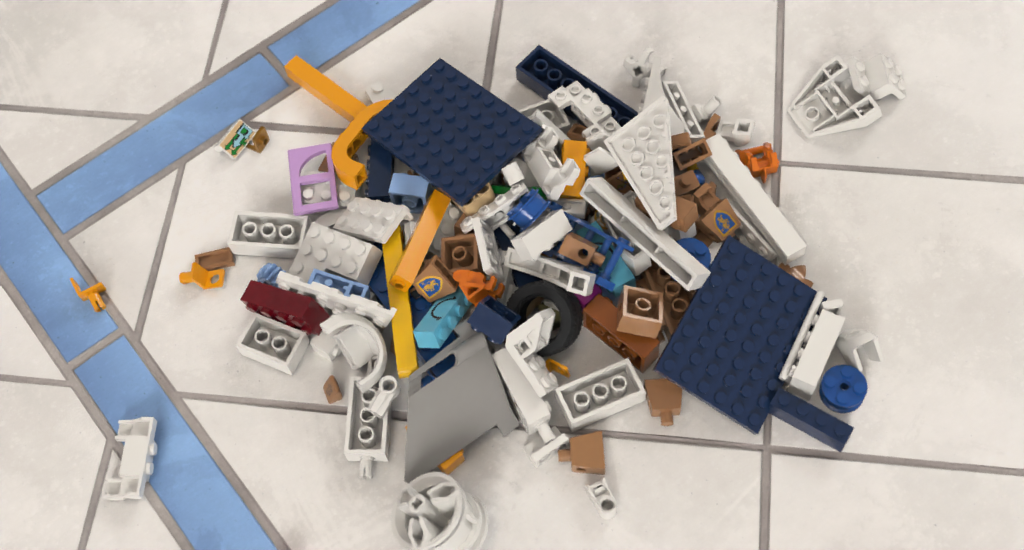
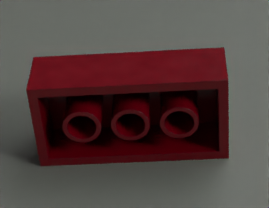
[240,280,330,335]

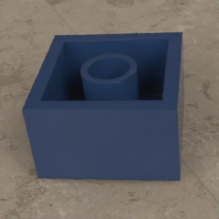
[467,295,522,345]

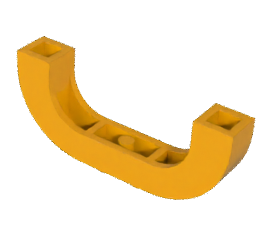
[331,99,393,190]

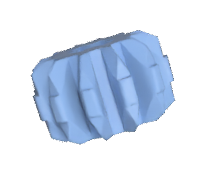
[256,263,286,288]

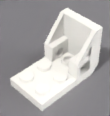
[505,308,559,398]

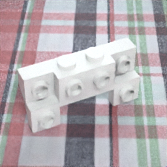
[548,81,621,138]
[522,126,581,201]
[103,417,157,500]

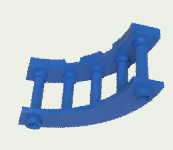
[542,201,634,291]

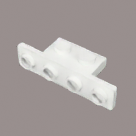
[460,182,529,234]

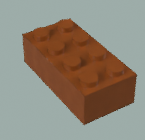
[583,294,660,373]

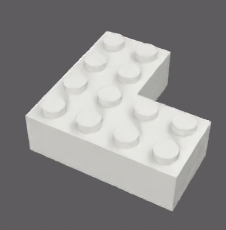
[288,222,383,293]

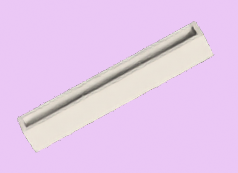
[699,133,807,265]
[579,177,711,291]

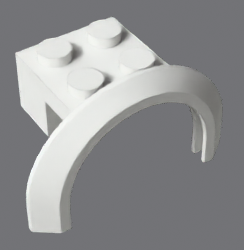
[319,313,387,393]

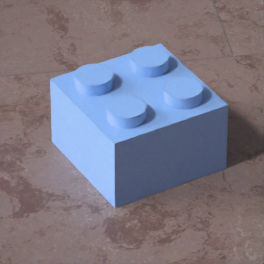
[388,173,433,214]

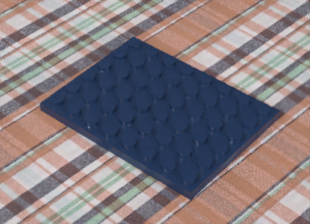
[362,58,542,207]
[653,235,828,435]

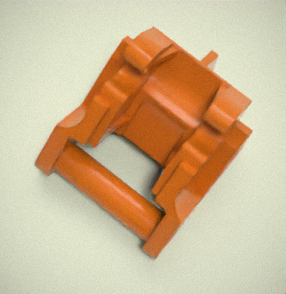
[735,142,779,183]
[453,270,505,307]

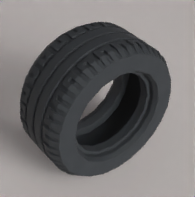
[506,280,583,357]

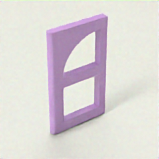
[288,143,339,216]

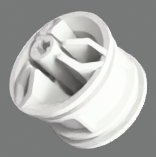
[391,472,488,550]

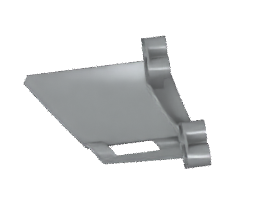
[404,317,520,483]

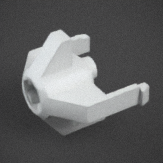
[623,47,666,88]

